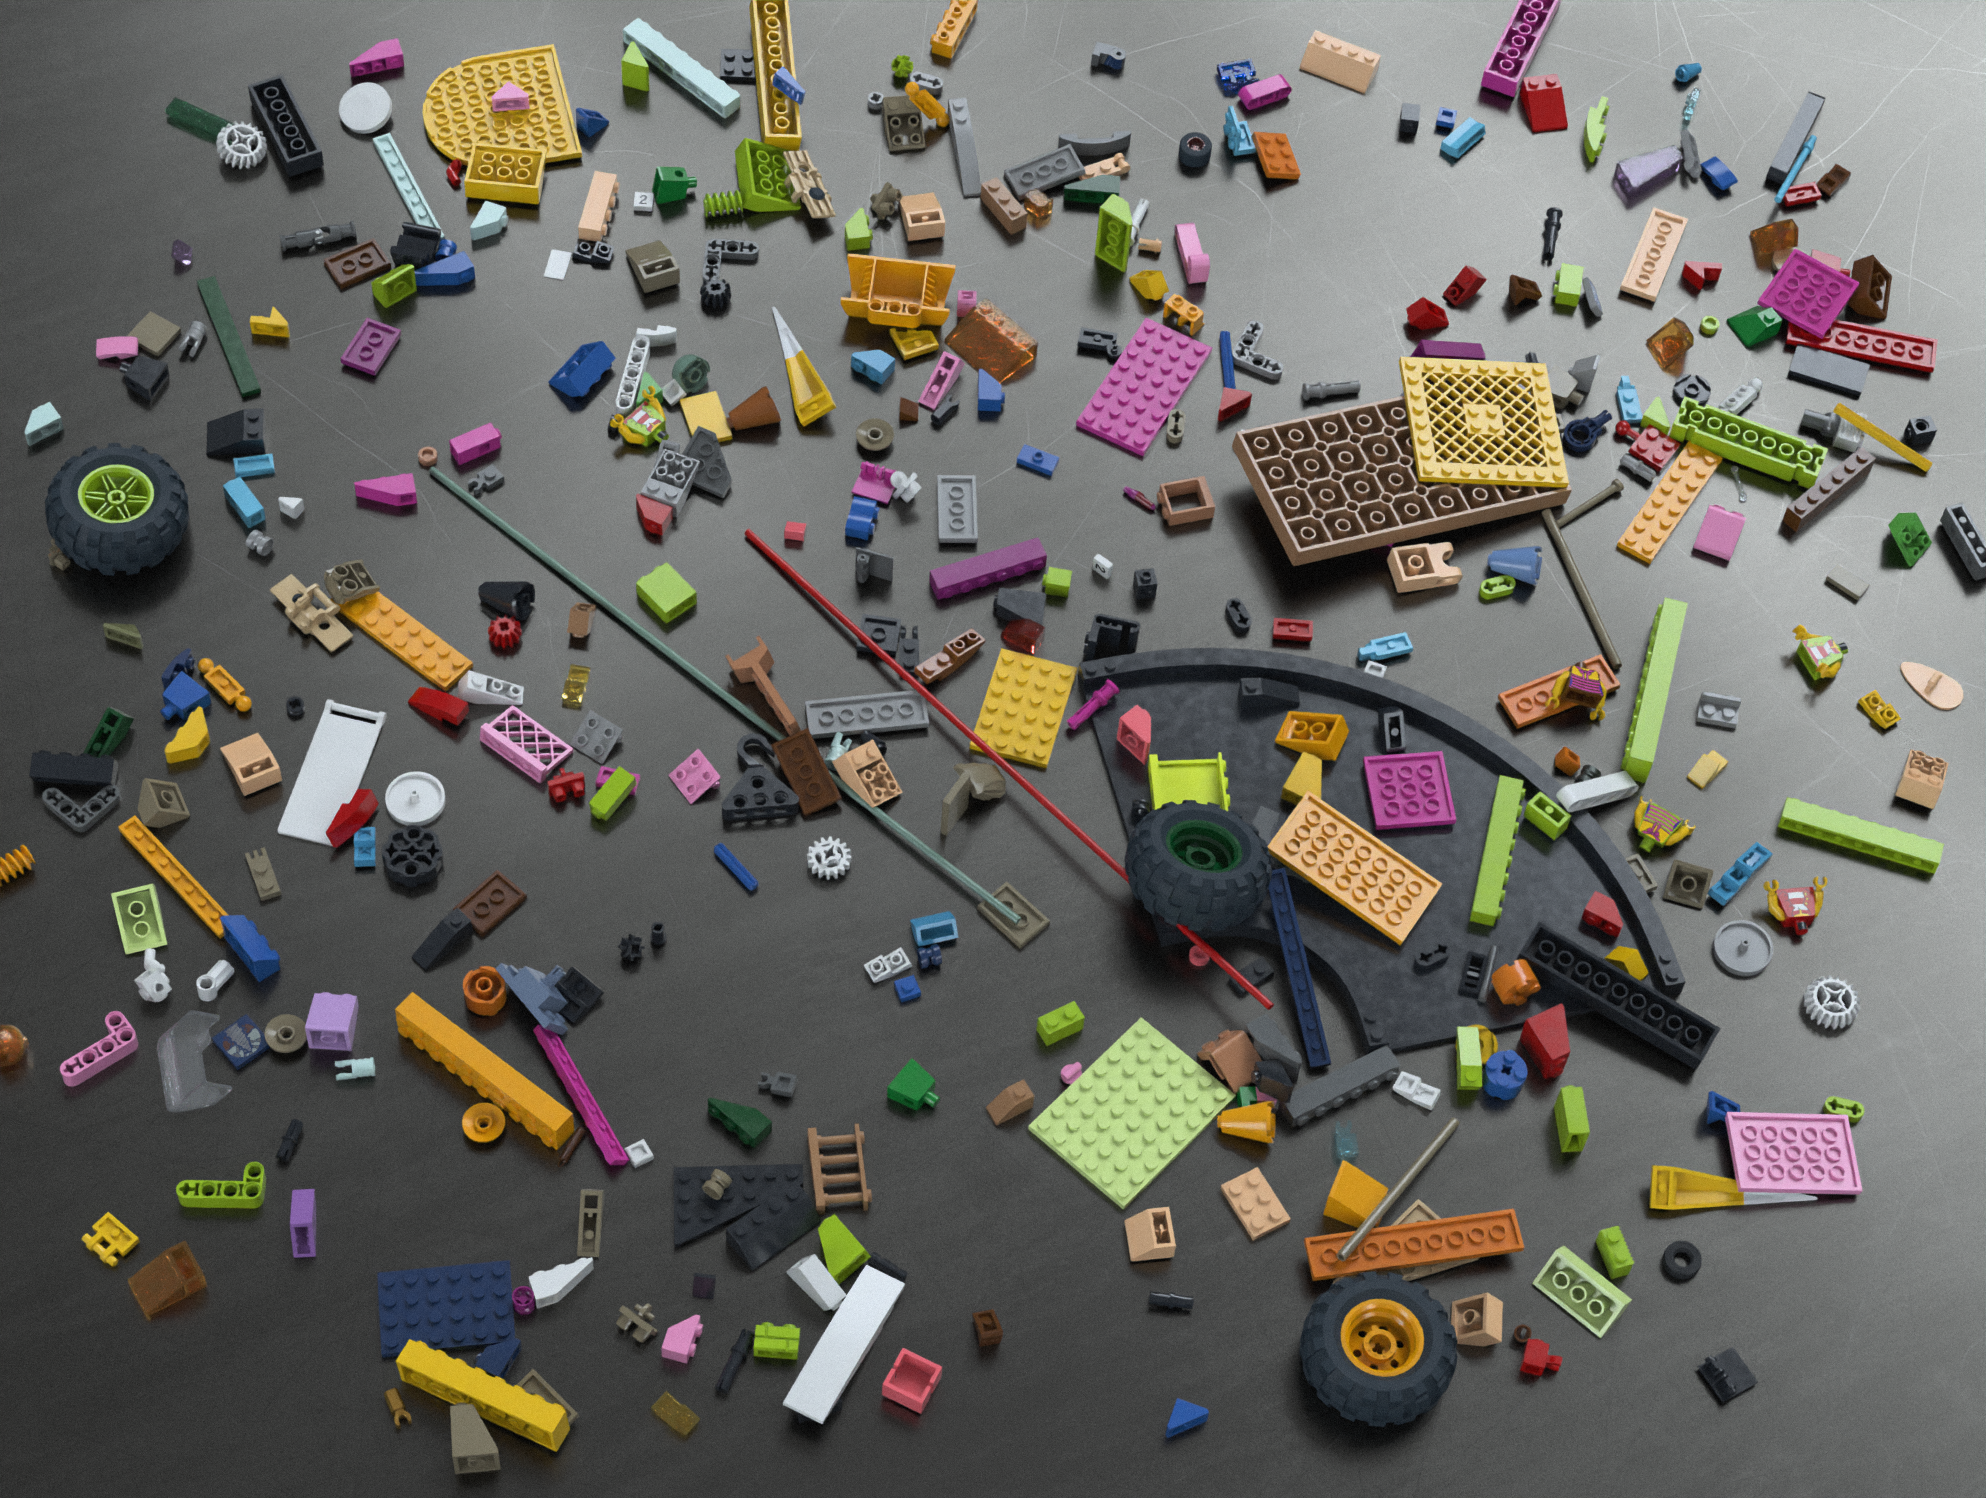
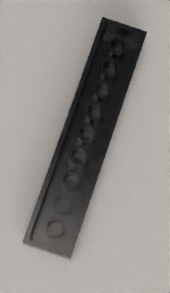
[1516,922,1721,1070]

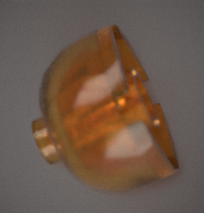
[0,1024,28,1068]

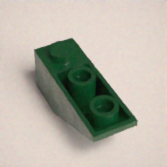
[708,1097,772,1148]

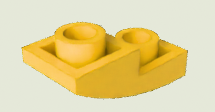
[1858,690,1901,729]

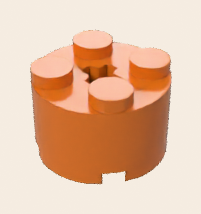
[1491,959,1541,1006]
[463,966,507,1016]

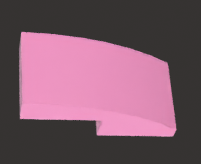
[96,337,138,360]

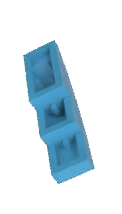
[1707,842,1773,906]

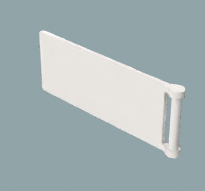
[277,699,386,846]

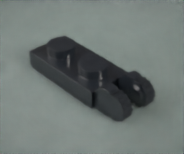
[899,626,919,676]

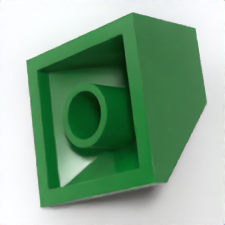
[1727,306,1782,347]

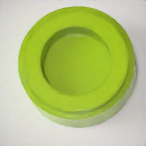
[1700,316,1720,334]

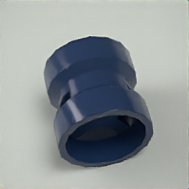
[917,944,942,969]

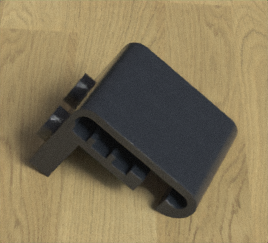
[390,222,441,268]
[1083,613,1141,662]

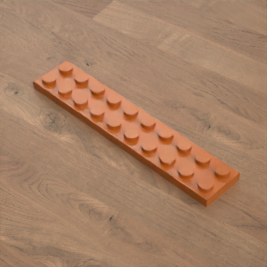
[1304,1209,1525,1281]

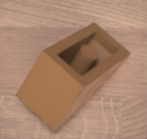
[567,602,597,637]
[986,1079,1034,1126]

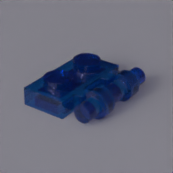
[1216,58,1259,92]

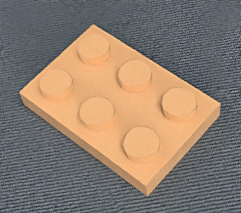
[1220,1167,1291,1241]

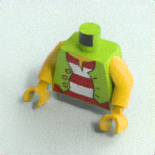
[610,386,669,446]
[1792,625,1848,680]

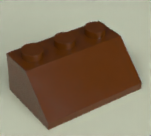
[1848,255,1892,319]

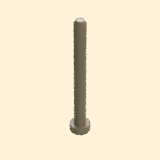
[1556,479,1624,528]

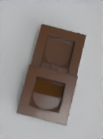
[1816,163,1851,196]

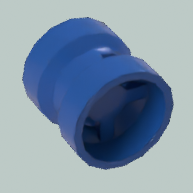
[435,240,457,262]

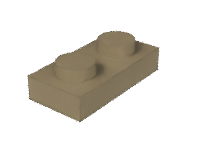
[1625,853,1658,893]

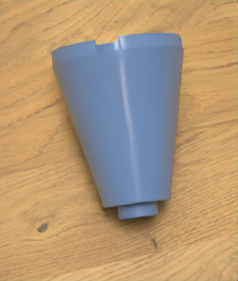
[1487,546,1542,585]

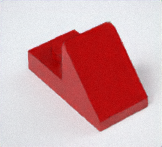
[1682,261,1722,290]

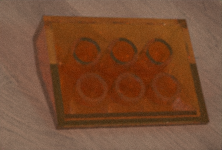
[945,298,1038,383]

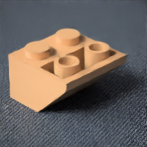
[1124,1207,1176,1261]

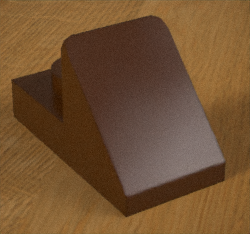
[1509,274,1542,305]
[972,1309,1003,1347]

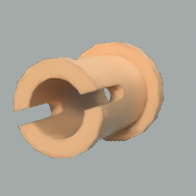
[1138,238,1162,254]

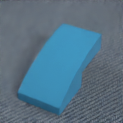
[354,827,376,867]

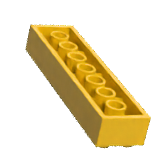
[396,1339,570,1452]

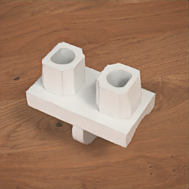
[890,471,922,503]

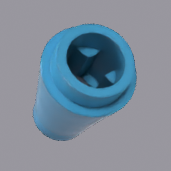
[1675,63,1702,82]

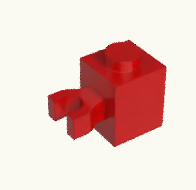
[1520,1339,1563,1376]

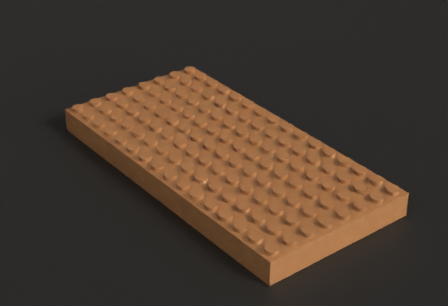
[1232,381,1572,566]

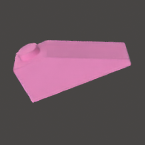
[918,351,965,410]

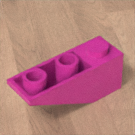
[349,38,404,77]
[354,473,417,506]

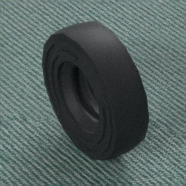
[1663,1240,1702,1279]

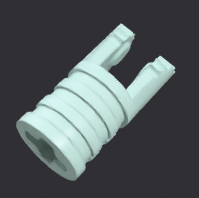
[824,732,852,771]
[335,1057,375,1080]

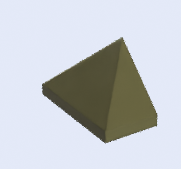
[103,623,143,649]

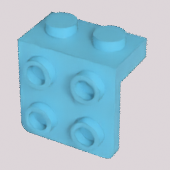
[1223,106,1256,156]

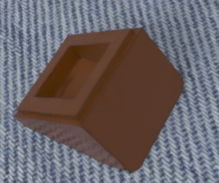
[899,397,918,421]

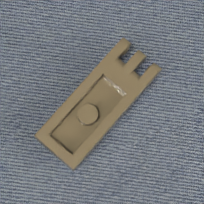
[245,847,281,901]

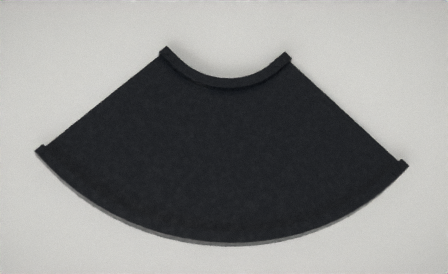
[1078,648,1686,1055]

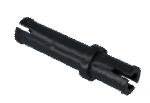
[714,1329,755,1394]

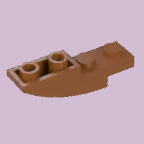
[914,628,985,684]

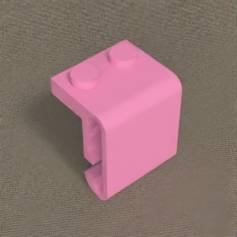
[1693,504,1746,561]

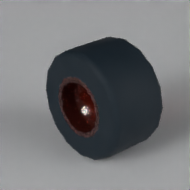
[1179,132,1212,167]

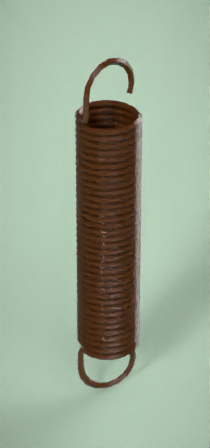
[558,1122,587,1167]

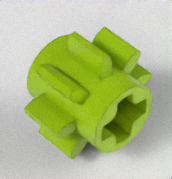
[891,55,913,77]

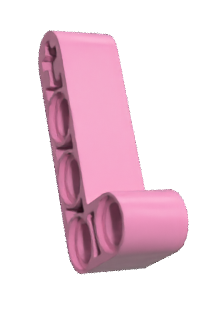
[1174,223,1210,284]
[60,1011,138,1086]

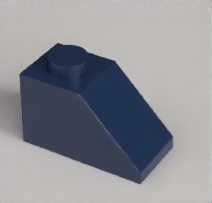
[474,1338,522,1379]

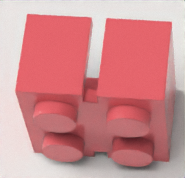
[882,1348,942,1414]

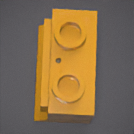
[1163,293,1205,336]

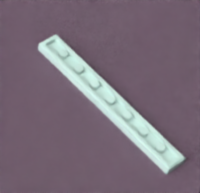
[373,133,445,243]

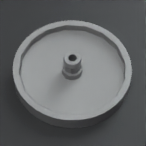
[1713,920,1773,976]

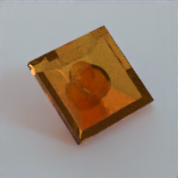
[1646,317,1694,369]

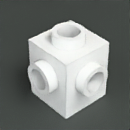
[134,967,172,1002]

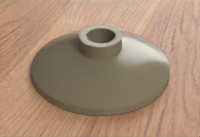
[856,418,894,451]
[265,1014,307,1053]

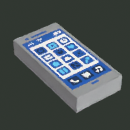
[1582,277,1603,317]

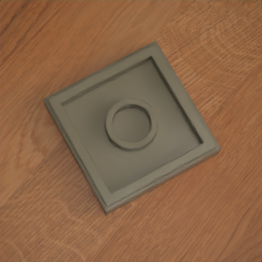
[127,311,181,357]

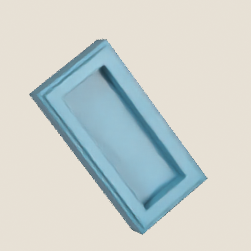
[233,454,275,478]

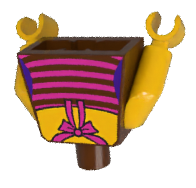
[1545,662,1607,721]

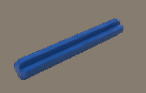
[1220,331,1236,389]

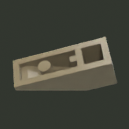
[577,1189,604,1257]

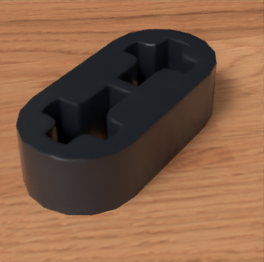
[1225,598,1252,633]
[1414,941,1451,971]

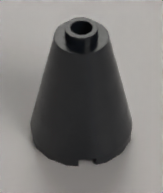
[478,581,535,620]

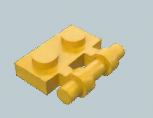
[81,1212,140,1267]

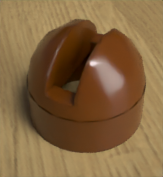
[1514,1324,1532,1343]

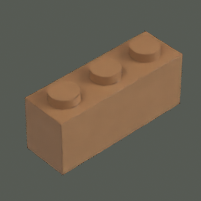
[980,177,1028,235]

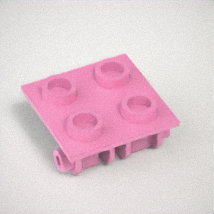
[668,749,721,804]

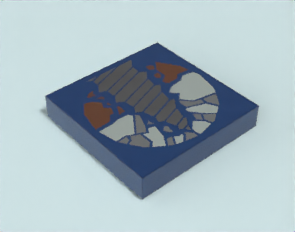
[212,1014,270,1070]

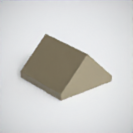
[1663,859,1714,909]

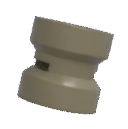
[702,1169,732,1200]

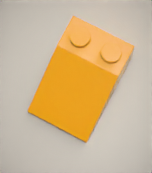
[1275,711,1349,761]

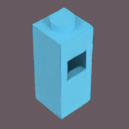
[223,477,266,528]

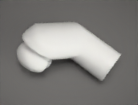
[144,949,165,973]

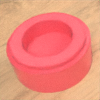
[1189,945,1210,966]

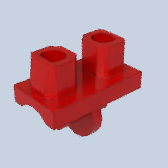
[547,768,585,803]

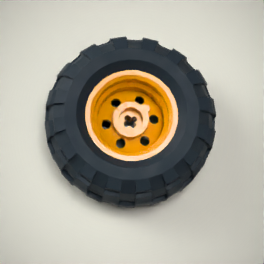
[1300,1271,1458,1427]

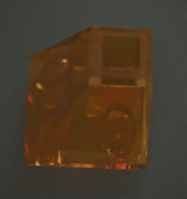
[1750,219,1799,253]

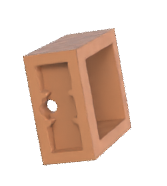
[1157,476,1215,526]

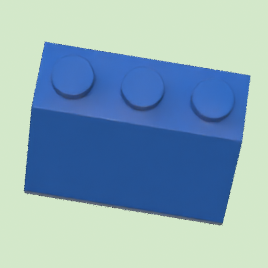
[548,341,616,397]
[220,915,281,982]

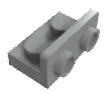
[1697,692,1741,729]

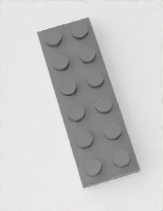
[805,690,929,739]

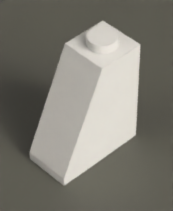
[786,1254,847,1311]

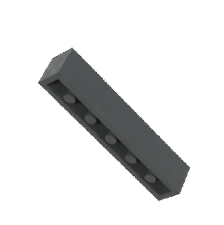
[1278,1045,1401,1128]

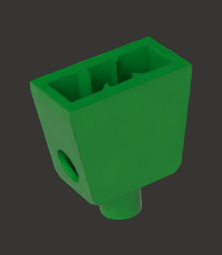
[652,166,697,204]
[887,1058,941,1110]

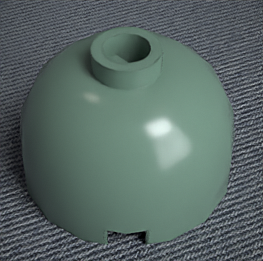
[672,354,710,393]

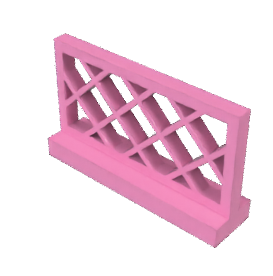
[479,705,573,784]

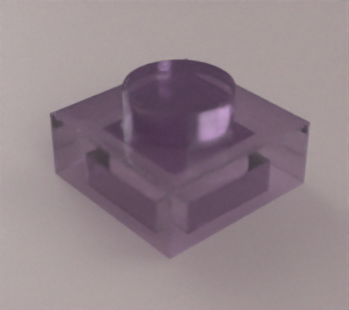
[171,239,193,265]

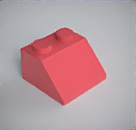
[1117,705,1151,765]

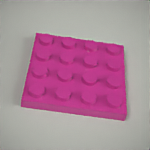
[1757,249,1859,339]
[1363,751,1456,830]

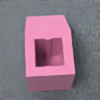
[661,1315,703,1364]

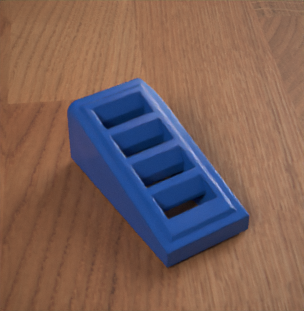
[772,66,806,105]

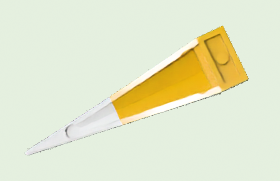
[772,307,836,426]
[1649,1165,1818,1210]

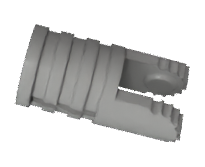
[178,321,207,357]

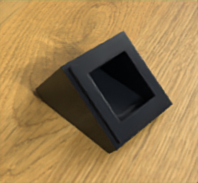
[693,1273,716,1299]

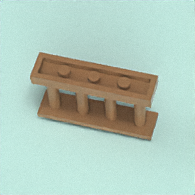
[807,1124,872,1215]

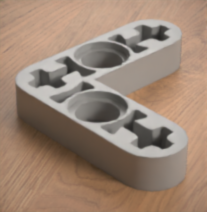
[1232,320,1284,379]

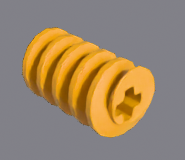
[0,845,36,887]

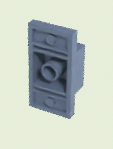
[496,963,568,1035]

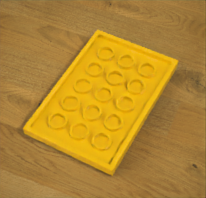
[969,648,1077,769]

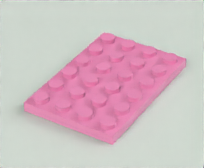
[1725,1112,1862,1195]

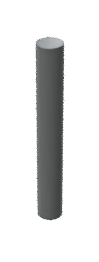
[1478,945,1498,1002]

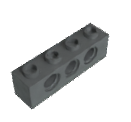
[1940,503,1986,580]

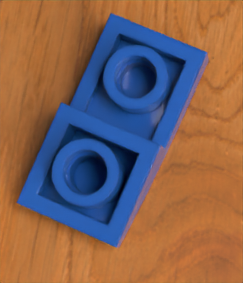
[1700,156,1738,190]

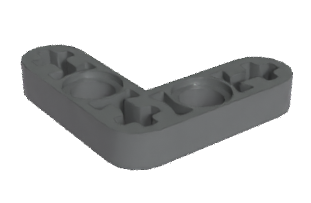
[702,239,759,282]
[42,785,121,832]

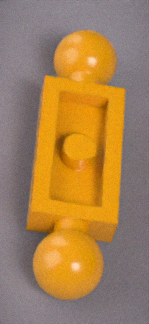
[905,82,950,127]
[198,658,252,712]

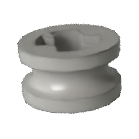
[868,91,884,110]

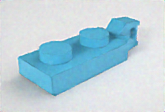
[1616,376,1643,423]
[1357,632,1413,661]

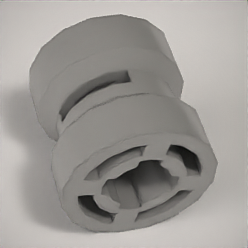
[246,530,274,556]

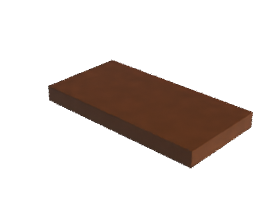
[771,728,842,817]

